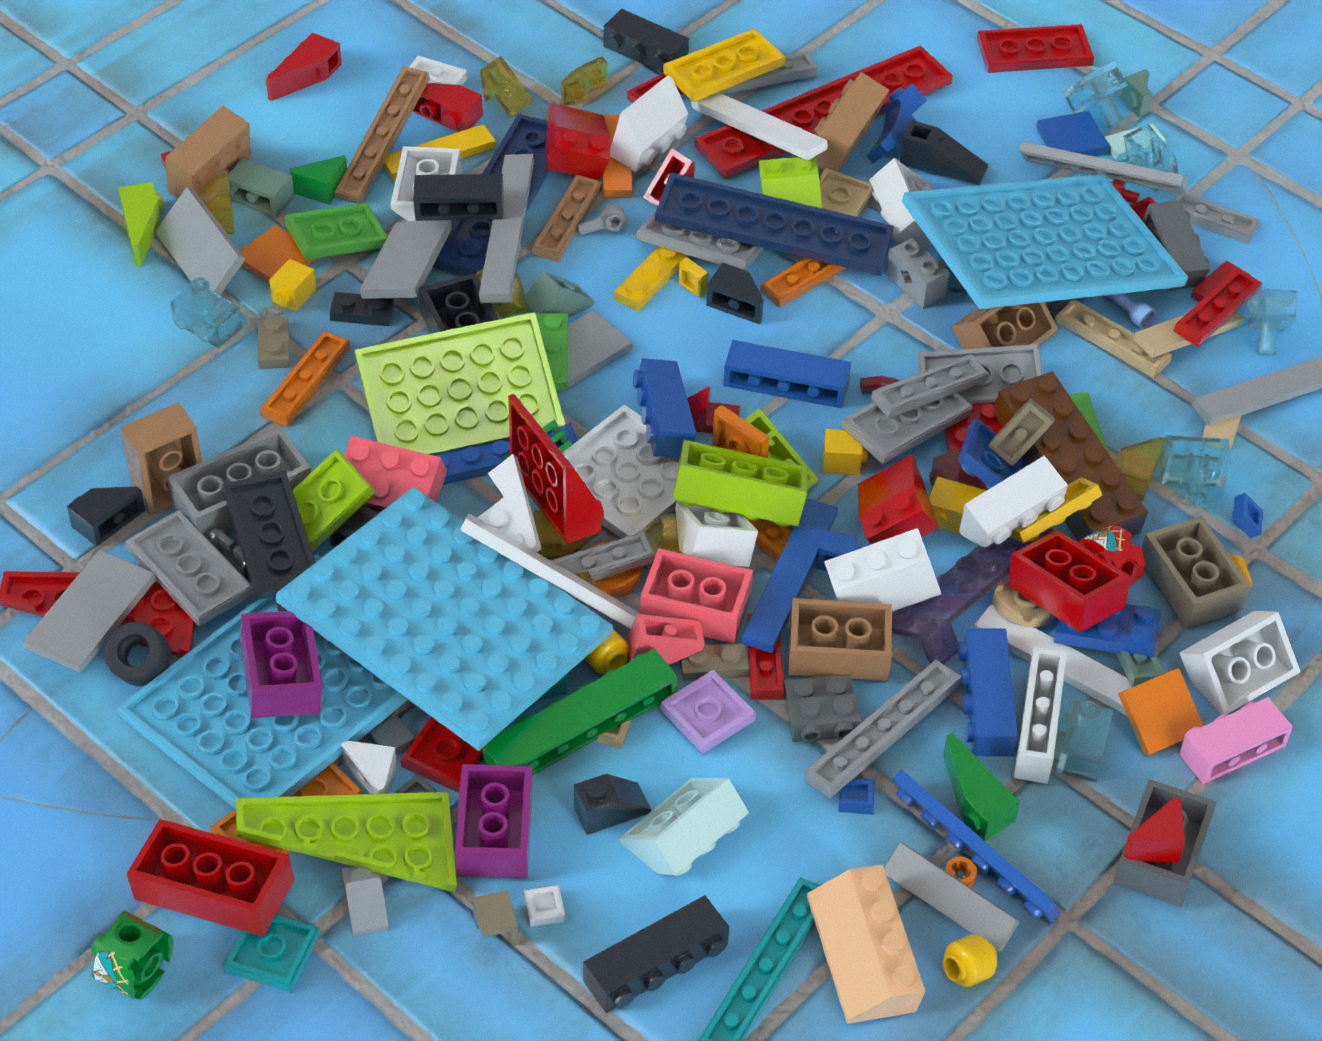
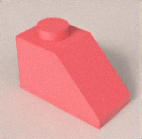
[626,614,705,665]

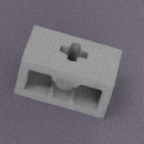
[886,238,949,308]

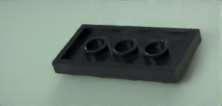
[222,470,316,600]

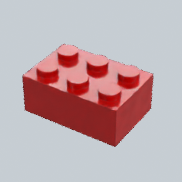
[1008,530,1130,633]

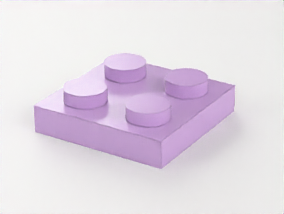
[660,670,756,754]

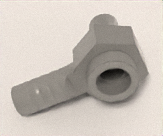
[578,204,627,235]

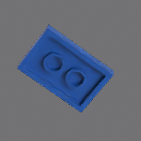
[958,418,1023,490]
[1054,604,1162,659]

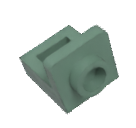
[1120,69,1152,117]

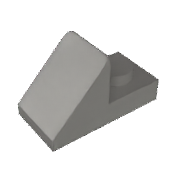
[341,867,389,936]

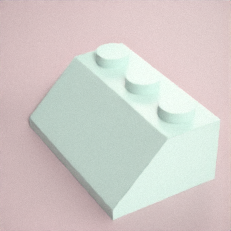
[619,778,749,876]

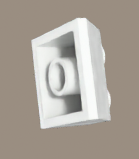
[675,502,758,567]

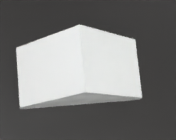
[341,741,397,794]

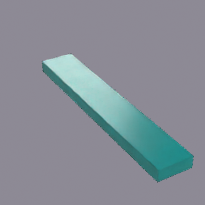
[698,877,819,1041]

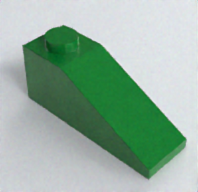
[943,732,1020,841]

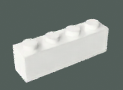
[1014,647,1067,784]

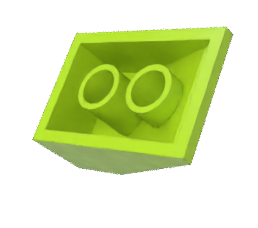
[759,156,822,208]

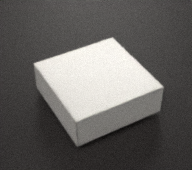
[524,885,565,927]

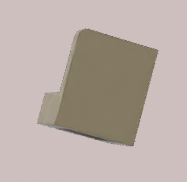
[473,890,519,945]

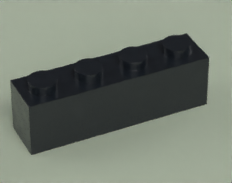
[583,895,729,1013]

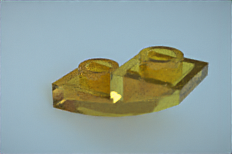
[561,56,608,106]

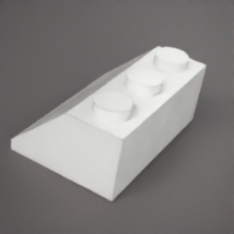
[610,75,688,172]
[390,146,462,225]
[869,158,933,247]
[959,456,1068,548]
[824,528,942,612]
[1180,611,1301,715]

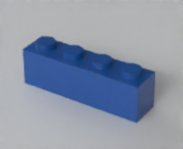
[723,340,851,409]
[633,358,697,458]
[958,628,1018,757]

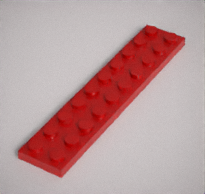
[694,45,953,179]

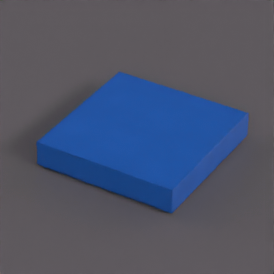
[1036,111,1110,156]

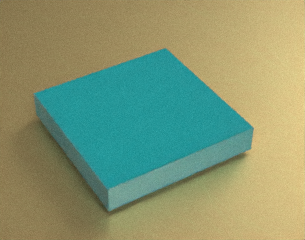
[223,914,321,993]

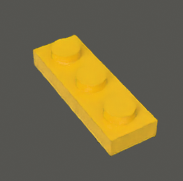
[614,246,688,312]
[1010,477,1102,543]

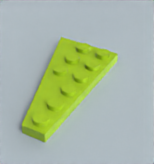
[236,792,457,893]

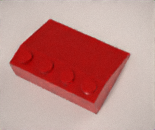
[508,394,604,544]

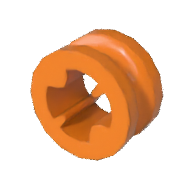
[945,856,977,888]

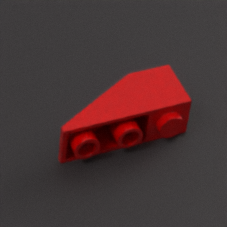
[266,32,342,101]
[412,83,483,132]

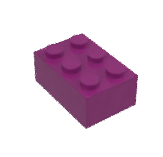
[240,611,322,718]
[455,764,533,878]

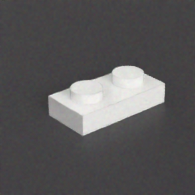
[409,56,467,86]

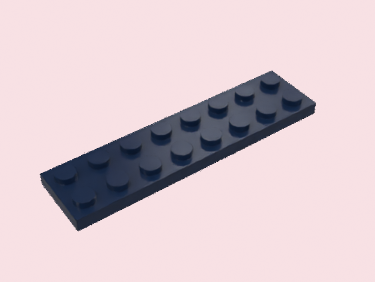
[433,113,550,280]
[655,172,894,276]

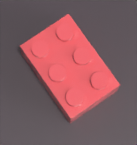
[344,436,447,513]
[640,548,753,644]

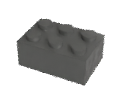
[1113,779,1216,907]

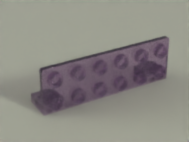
[892,528,1054,664]

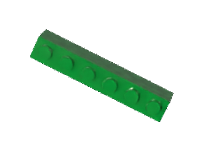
[482,648,677,776]

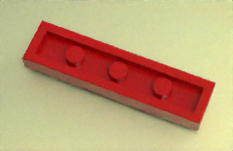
[1173,268,1262,347]

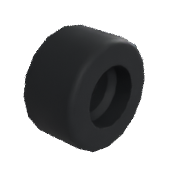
[105,621,172,687]

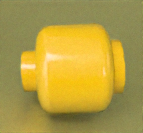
[584,628,629,674]
[942,934,997,987]

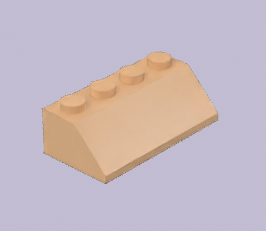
[807,864,926,1024]

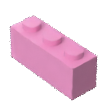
[1179,697,1293,784]

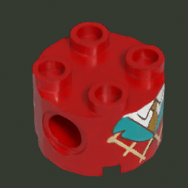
[1077,525,1145,587]

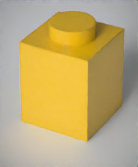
[269,259,316,312]
[822,429,868,475]

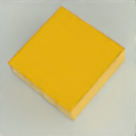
[679,257,708,298]

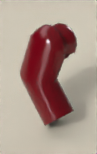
[860,376,900,393]

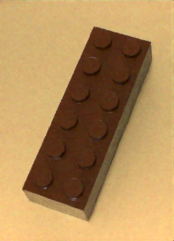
[993,371,1148,541]

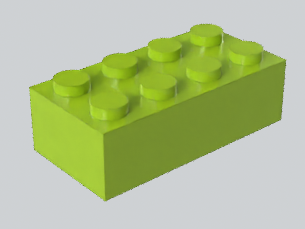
[673,440,808,527]

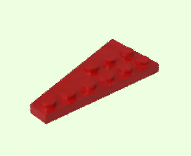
[0,571,196,657]

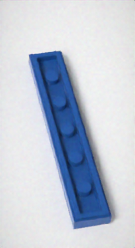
[741,498,838,653]

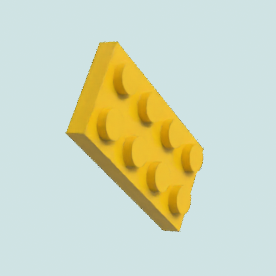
[663,28,785,102]

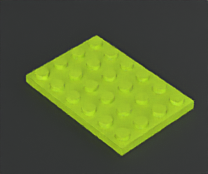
[355,312,565,455]

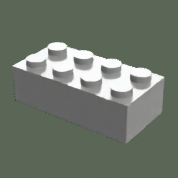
[167,427,312,540]

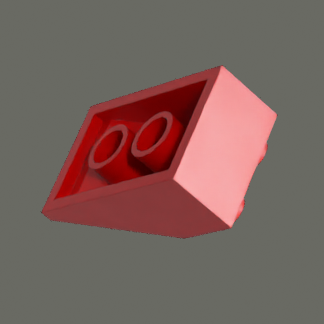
[546,102,611,181]
[858,454,939,545]

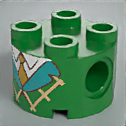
[91,911,174,1000]

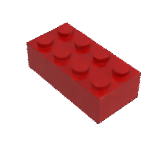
[126,819,294,937]

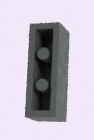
[1142,200,1210,290]

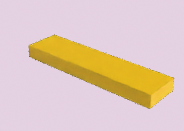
[383,124,496,181]

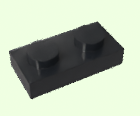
[329,292,394,326]

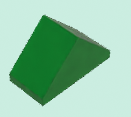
[290,155,347,205]

